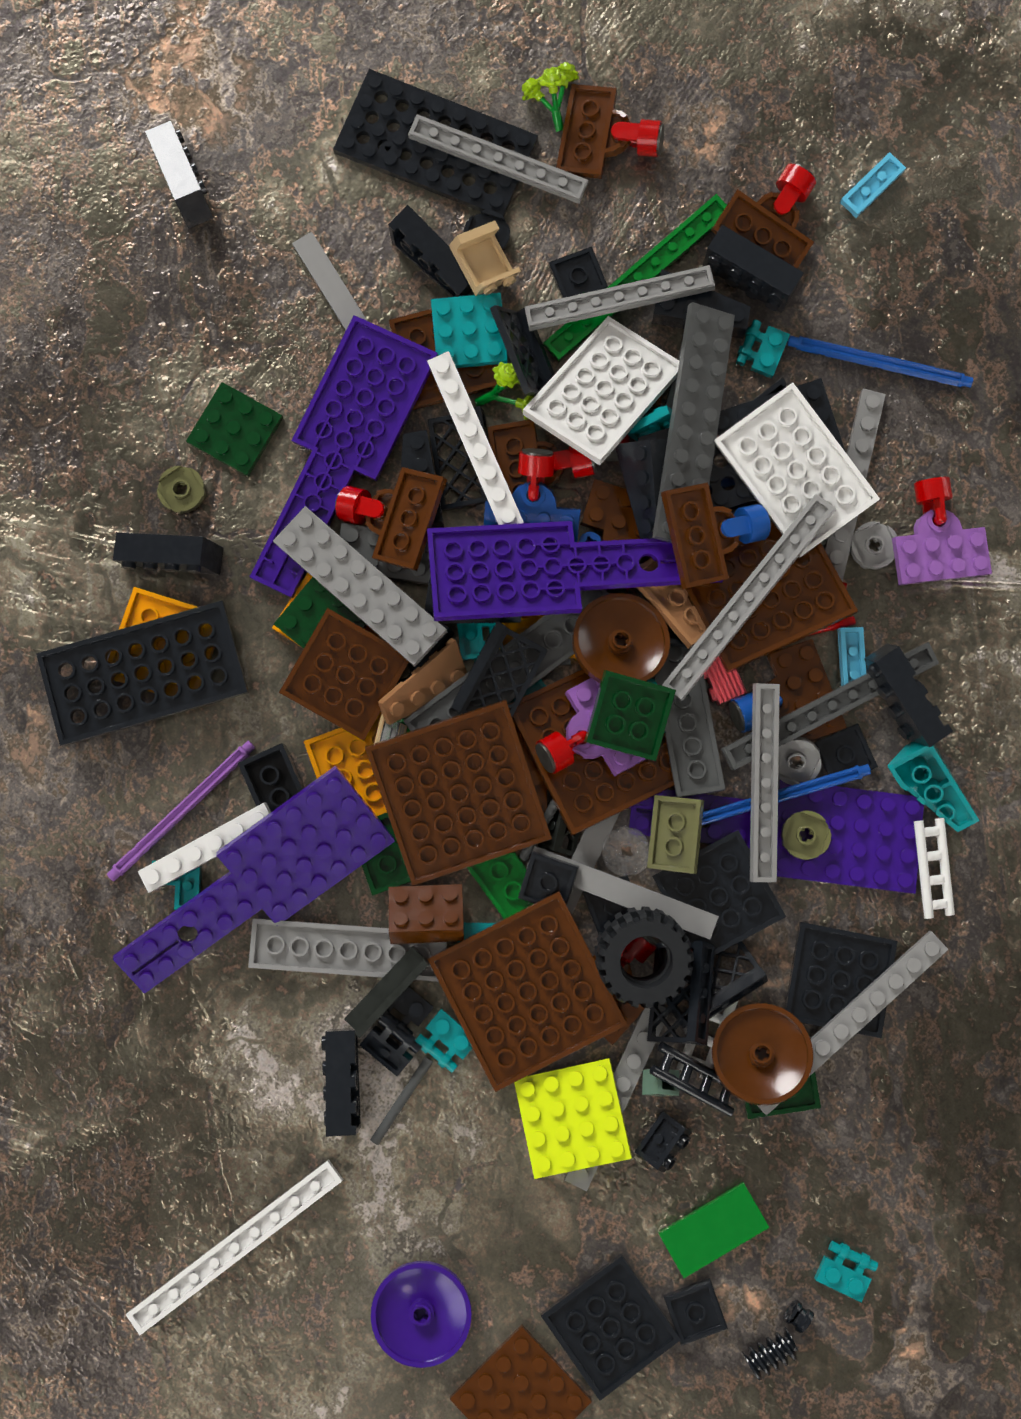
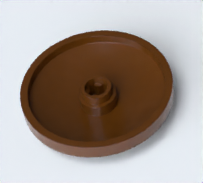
[572,593,670,683]
[712,1003,813,1106]

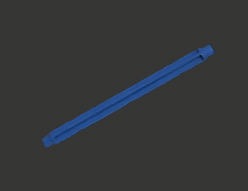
[787,335,973,388]
[702,764,871,825]

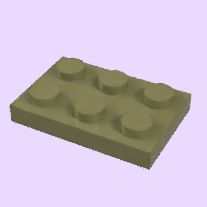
[647,795,704,874]

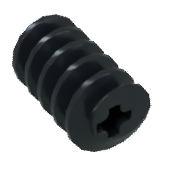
[742,1327,798,1381]

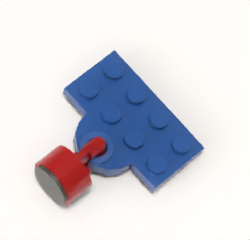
[484,448,581,542]

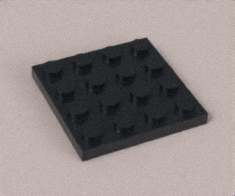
[652,830,786,955]
[784,922,898,1038]
[541,1254,681,1401]

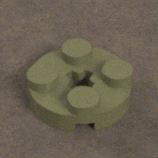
[157,466,206,515]
[781,811,831,860]

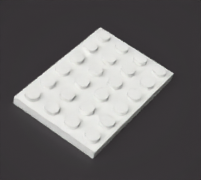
[523,316,679,465]
[714,383,880,558]

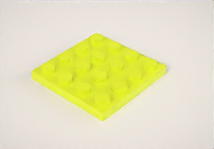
[514,1058,632,1179]

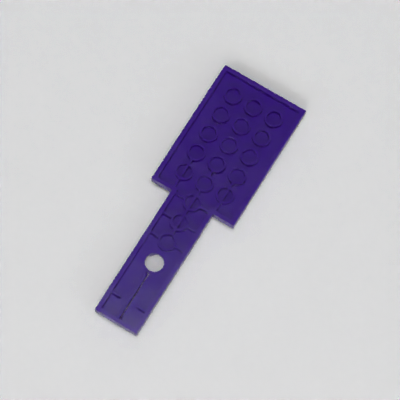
[250,315,438,598]
[427,521,724,621]
[113,766,395,994]
[628,780,924,894]

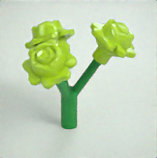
[521,62,579,132]
[474,362,534,420]

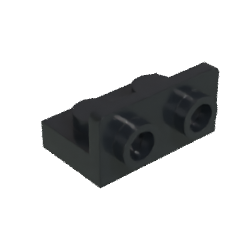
[635,1111,692,1172]

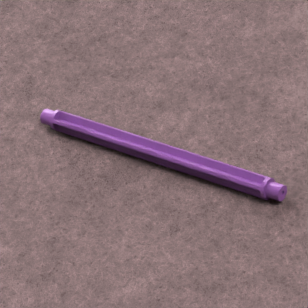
[107,740,256,882]

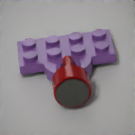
[892,475,992,585]
[535,678,646,776]

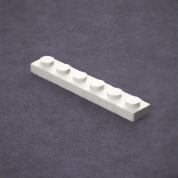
[138,802,271,893]

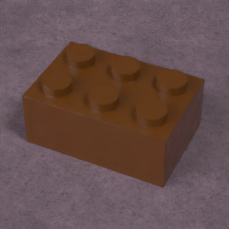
[389,884,464,944]

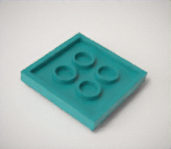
[431,292,508,368]

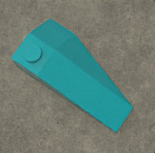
[887,741,980,832]

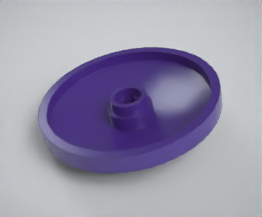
[371,1261,472,1368]

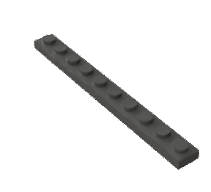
[721,642,939,771]

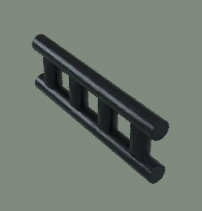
[649,1042,734,1117]

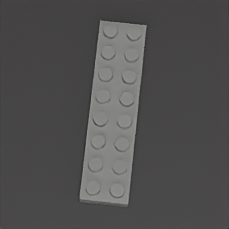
[273,506,447,667]
[248,918,447,982]

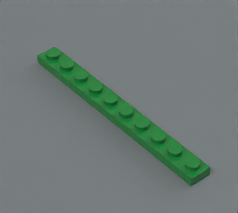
[543,194,727,362]

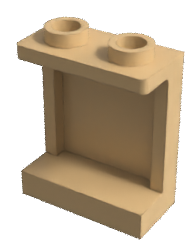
[449,221,521,296]

